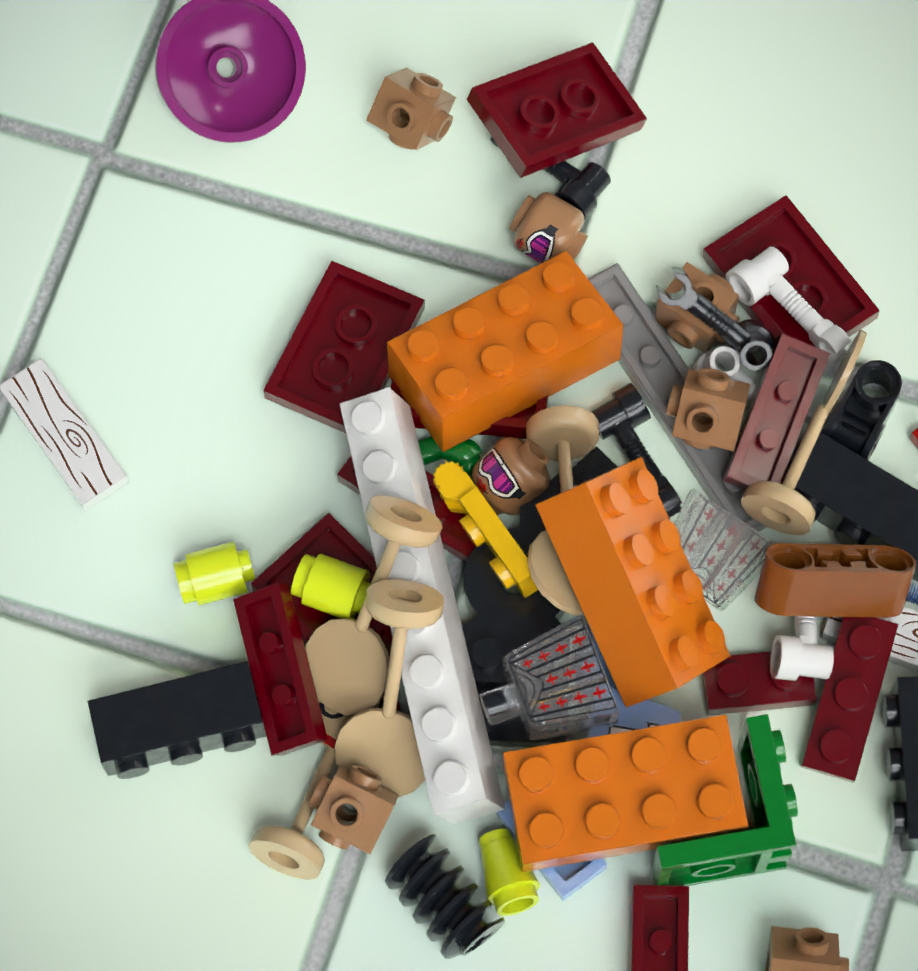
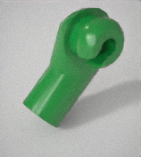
[418,436,482,476]

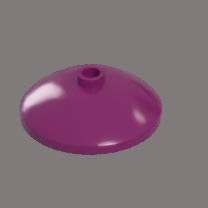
[155,0,306,143]

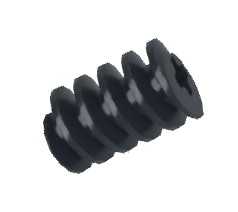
[385,834,506,959]

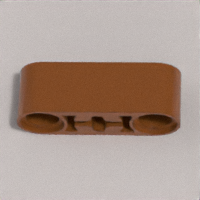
[754,543,916,618]

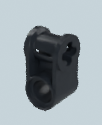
[821,360,902,461]

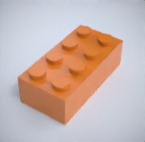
[387,251,623,452]
[536,457,730,707]
[503,714,748,872]

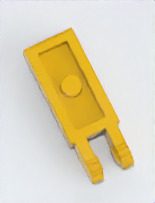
[433,461,539,598]

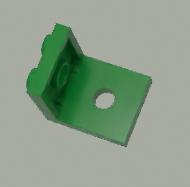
[652,714,798,886]

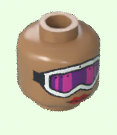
[509,192,588,264]
[472,437,550,516]

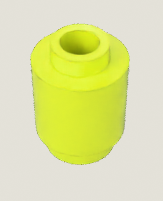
[173,541,255,606]
[291,553,371,619]

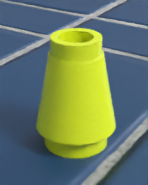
[478,828,540,916]

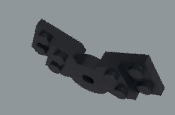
[463,446,670,748]

